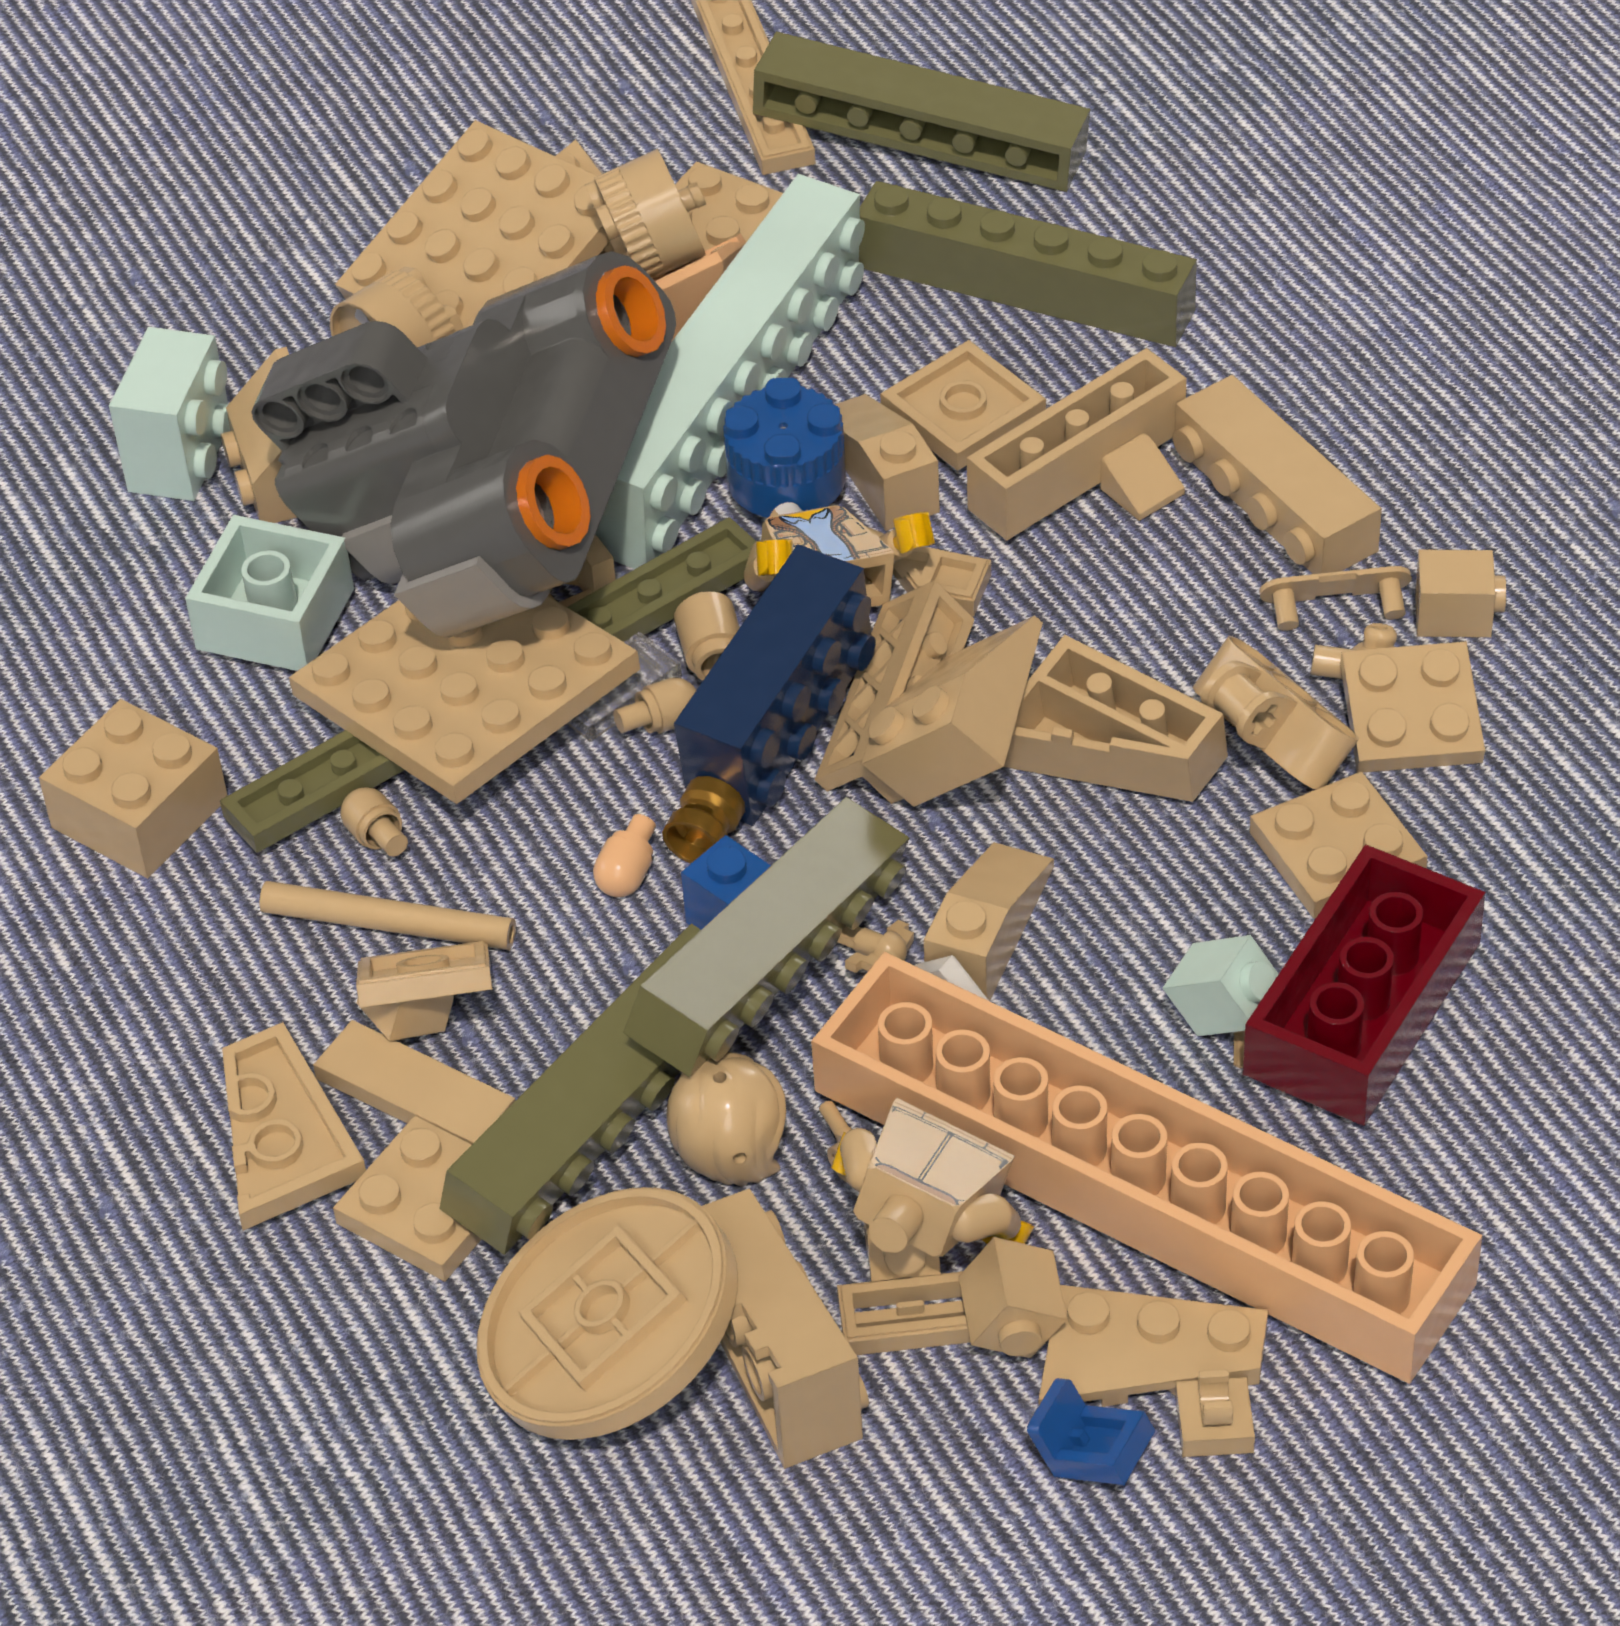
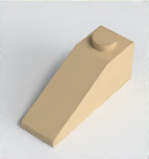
[834,394,940,531]
[924,842,1054,1001]

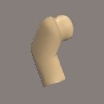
[1311,623,1397,679]

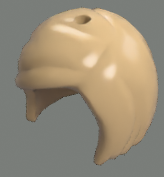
[666,1052,786,1187]

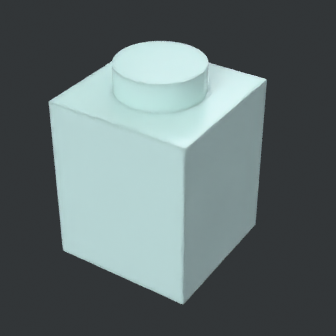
[1162,935,1278,1036]

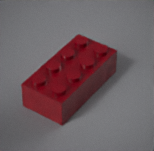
[1243,844,1486,1126]

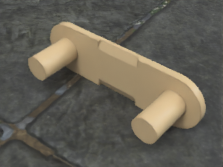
[1259,566,1412,631]

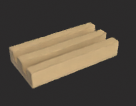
[837,1271,971,1355]

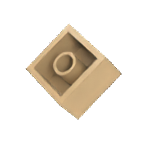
[39,699,228,879]

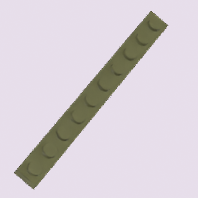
[220,517,756,853]

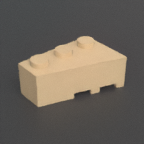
[1004,635,1228,802]

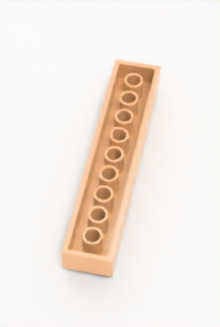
[811,951,1482,1384]

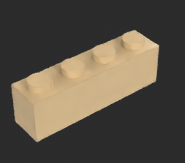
[966,348,1187,541]
[1173,374,1382,574]

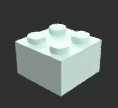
[109,327,230,501]
[185,515,354,671]

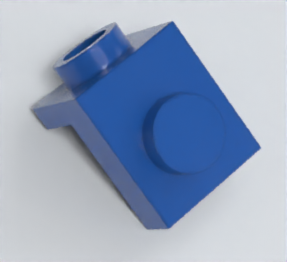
[1027,1378,1156,1485]

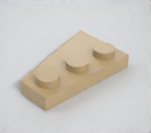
[222,1022,366,1231]
[1039,1285,1268,1407]

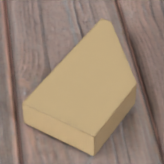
[893,546,991,616]

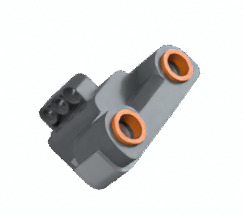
[251,251,676,638]

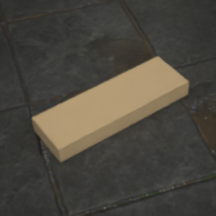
[313,1020,515,1145]

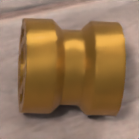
[662,776,745,863]

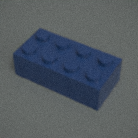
[674,544,876,826]

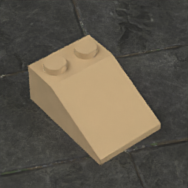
[861,615,1043,807]

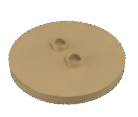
[476,1187,738,1440]

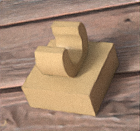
[1175,1369,1255,1457]

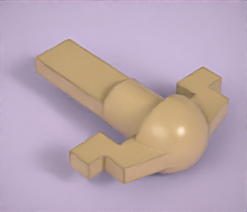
[837,920,914,973]

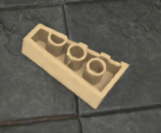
[702,1188,869,1469]

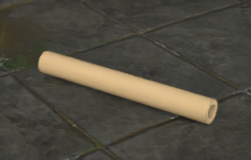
[259,881,516,950]

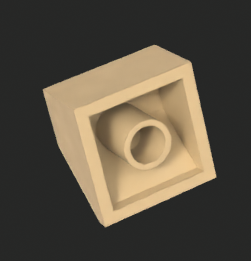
[221,347,297,523]

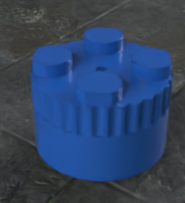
[723,377,846,518]

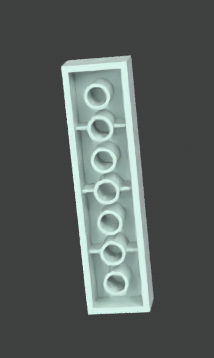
[595,174,865,569]

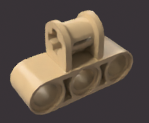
[1193,636,1359,790]

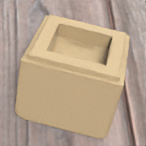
[1100,433,1185,521]
[356,995,454,1041]

